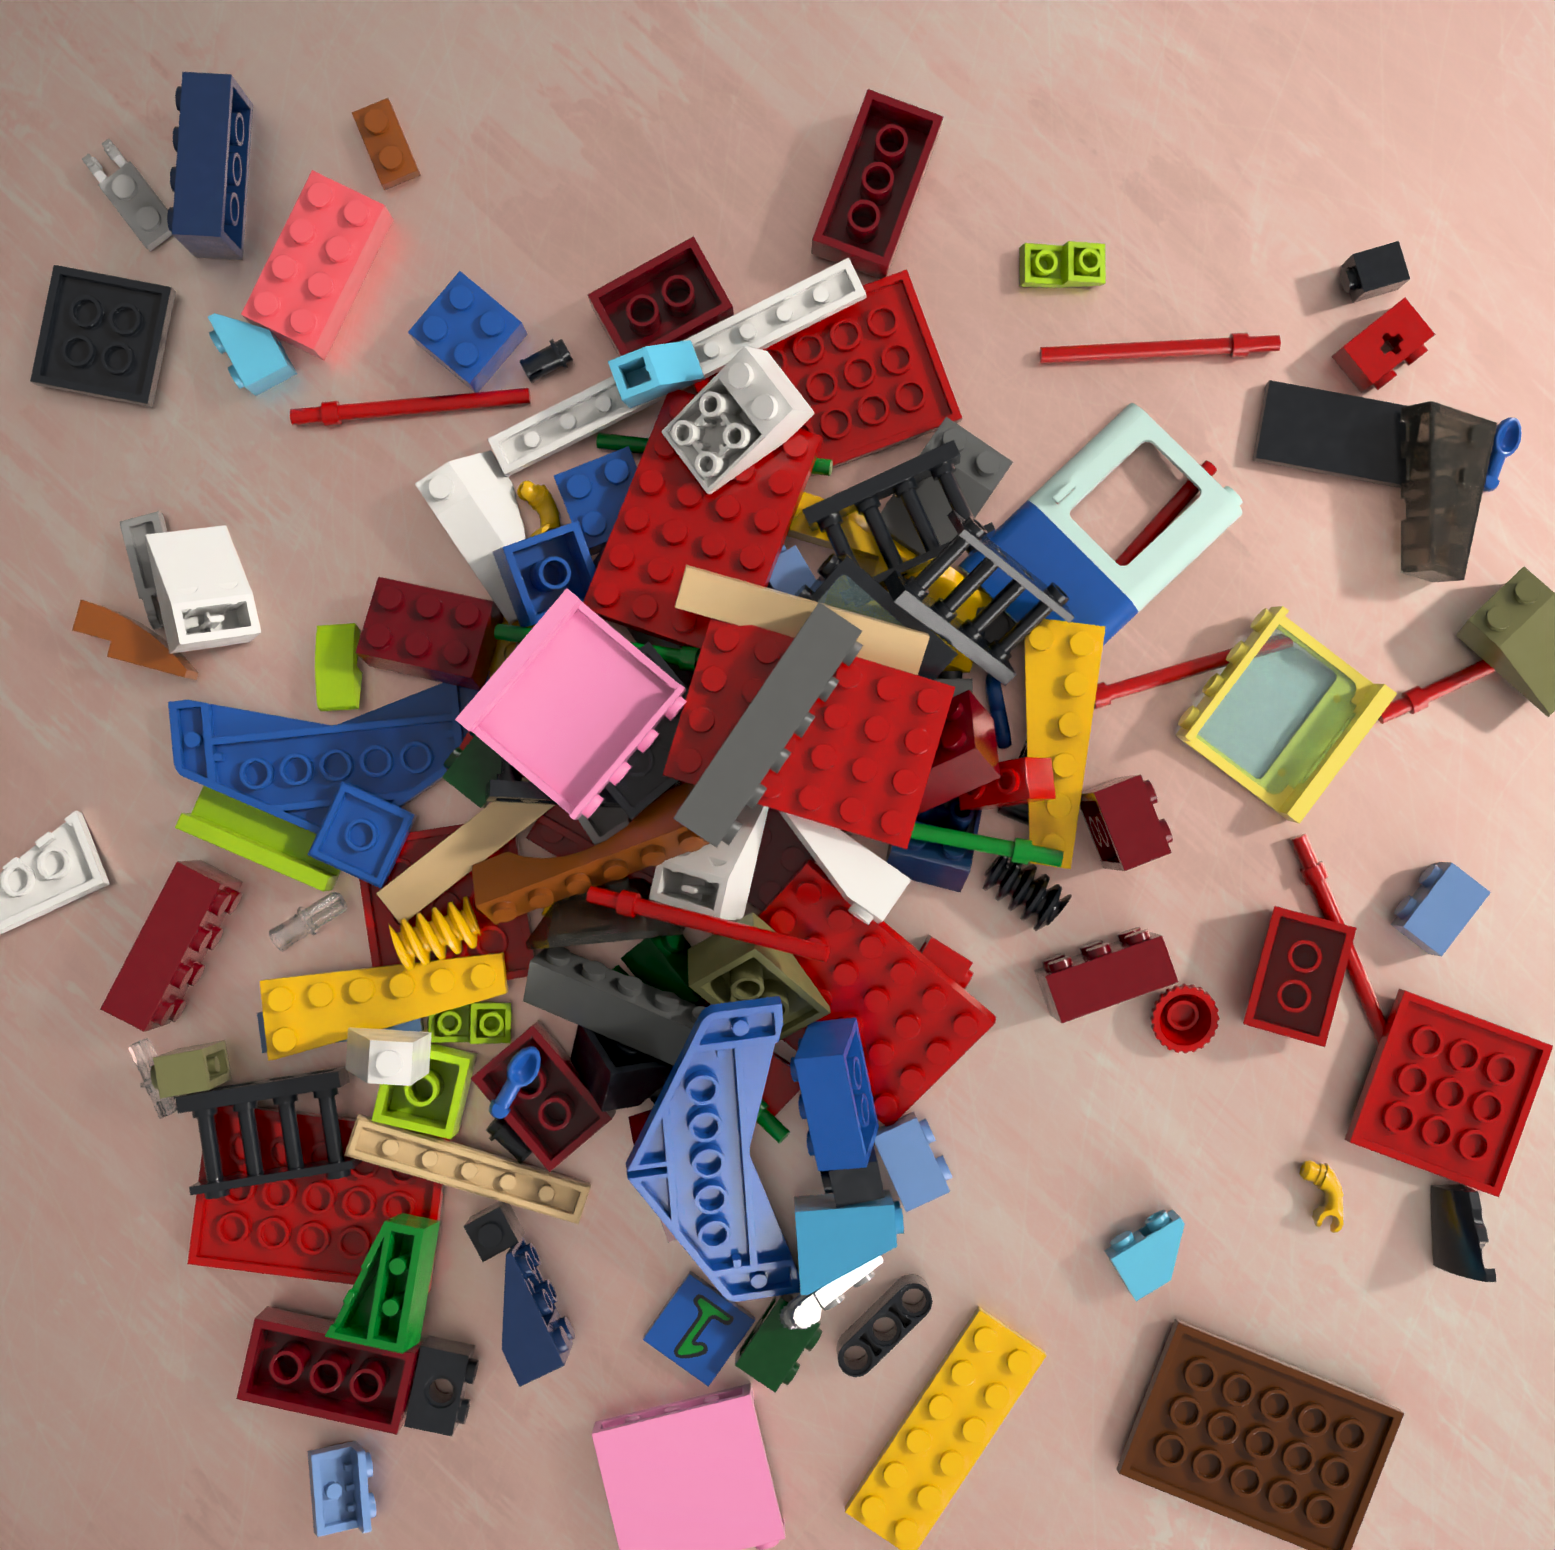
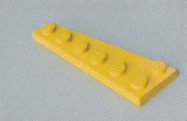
[1024,619,1105,869]
[259,952,508,1061]

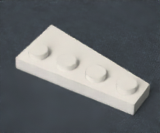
[0,810,110,935]

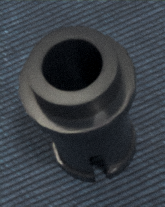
[520,339,573,383]
[486,1118,532,1163]

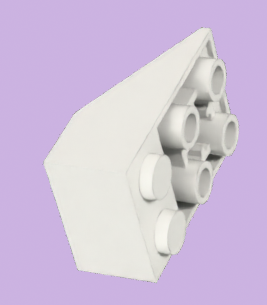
[661,346,815,494]
[144,525,261,654]
[649,804,768,920]

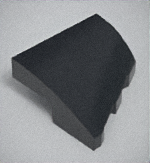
[1431,1184,1496,1282]

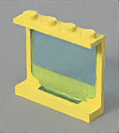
[1175,606,1397,824]

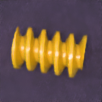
[389,896,481,971]

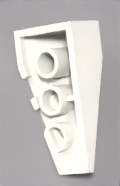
[415,450,526,625]
[779,811,911,925]

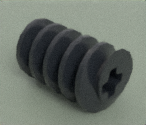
[982,855,1072,931]

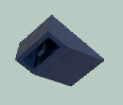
[885,796,982,892]
[502,1237,575,1387]

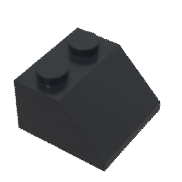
[570,1025,674,1112]

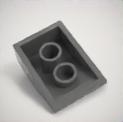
[881,417,1013,556]

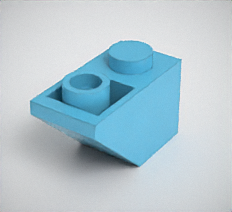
[208,313,297,396]
[608,340,705,409]
[1104,1209,1185,1301]

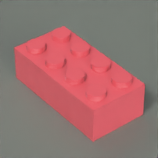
[241,170,394,361]

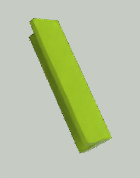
[175,786,341,892]

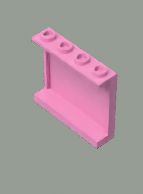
[455,588,687,820]
[592,1383,785,1550]

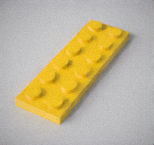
[845,1306,1047,1550]

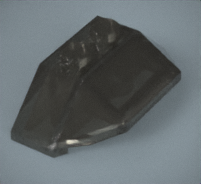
[526,876,686,950]

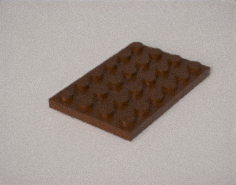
[1116,1318,1404,1550]

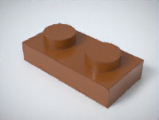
[352,98,421,190]

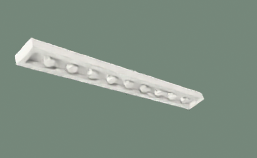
[488,258,867,477]

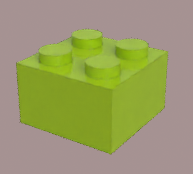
[371,1043,477,1139]

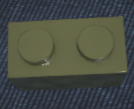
[150,1040,232,1099]

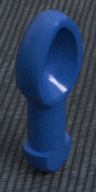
[1477,417,1522,492]
[985,673,1012,749]
[489,1046,541,1119]

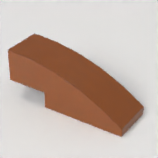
[72,599,198,681]

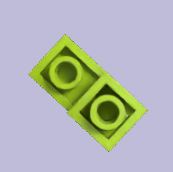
[1019,241,1106,288]
[315,623,363,711]
[427,1001,511,1044]

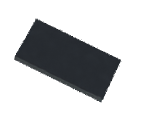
[1252,380,1426,489]

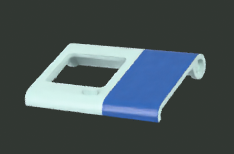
[957,403,1243,646]

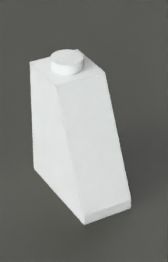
[345,1027,432,1086]

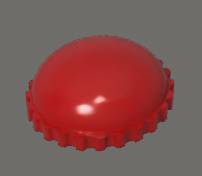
[1150,984,1220,1054]

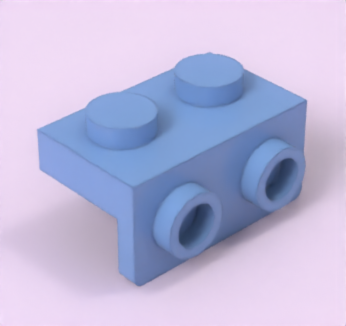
[307,1441,376,1537]

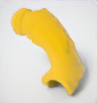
[517,480,561,537]
[1299,1160,1344,1233]

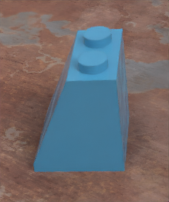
[794,1189,904,1295]

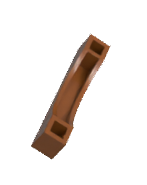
[472,783,710,925]

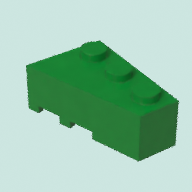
[325,1213,440,1354]

